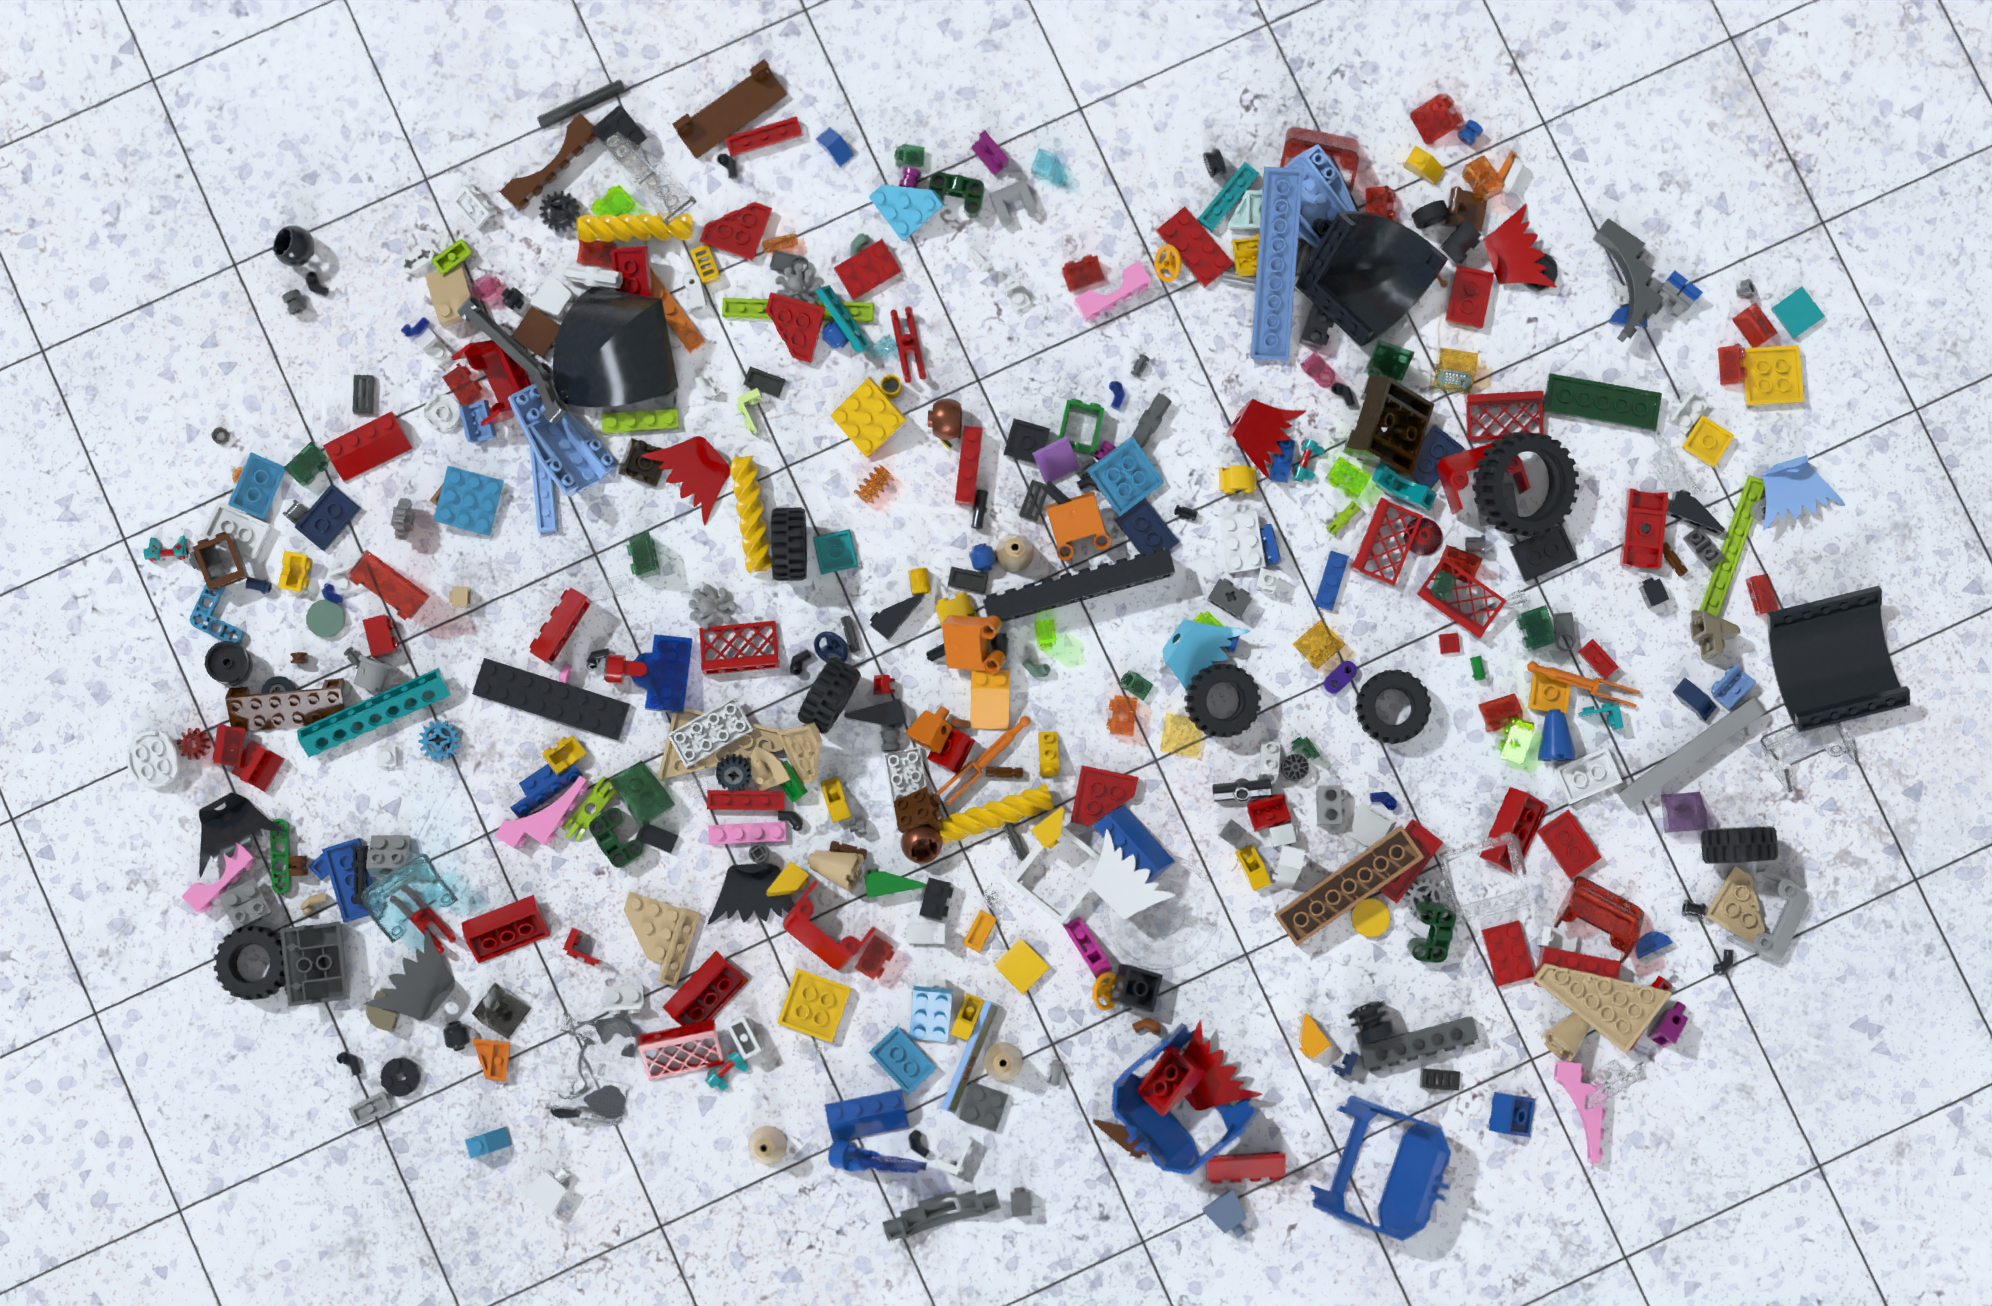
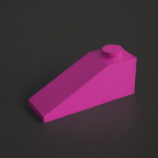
[1063,916,1112,979]

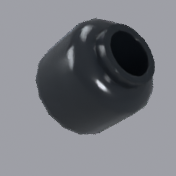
[443,1021,470,1051]

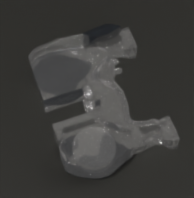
[545,1012,641,1126]

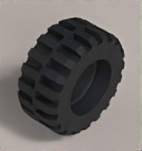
[771,507,807,581]
[797,657,861,734]
[1184,664,1261,738]
[1355,669,1432,744]
[1701,826,1778,864]
[213,926,286,1000]

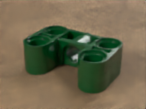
[928,172,984,218]
[589,808,646,868]
[1407,901,1456,963]

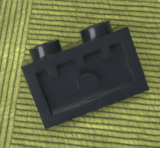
[919,877,954,921]

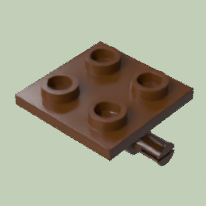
[1444,186,1489,232]

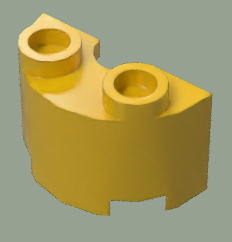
[1219,465,1257,494]
[278,550,313,592]
[935,592,978,628]
[542,735,587,775]

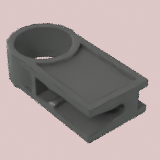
[769,250,809,275]
[1553,612,1576,652]

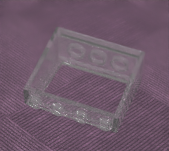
[602,132,697,225]
[1439,832,1534,924]

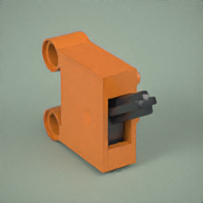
[1042,481,1111,561]
[926,615,1006,674]

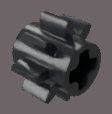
[501,287,525,310]

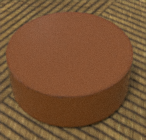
[949,717,969,728]

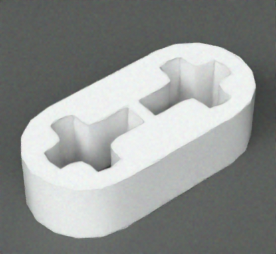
[1500,158,1524,194]
[401,246,435,274]

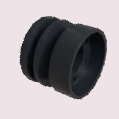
[1347,1000,1397,1046]

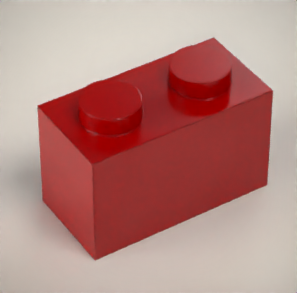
[362,614,399,659]

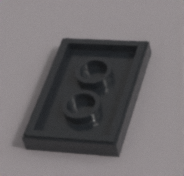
[1509,525,1577,582]

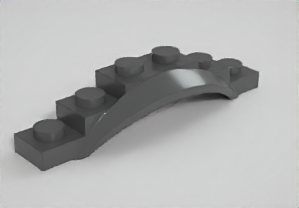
[882,1189,1001,1242]

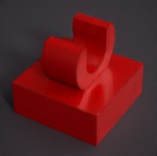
[873,674,895,695]

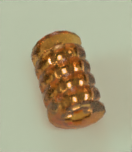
[853,464,895,505]

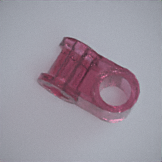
[1300,352,1335,388]

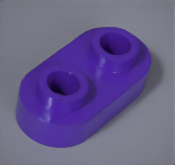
[1323,661,1357,694]

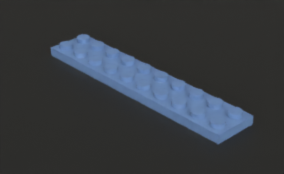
[1250,166,1303,360]

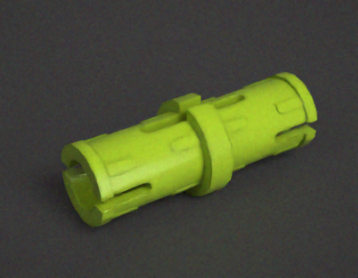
[1325,501,1361,536]

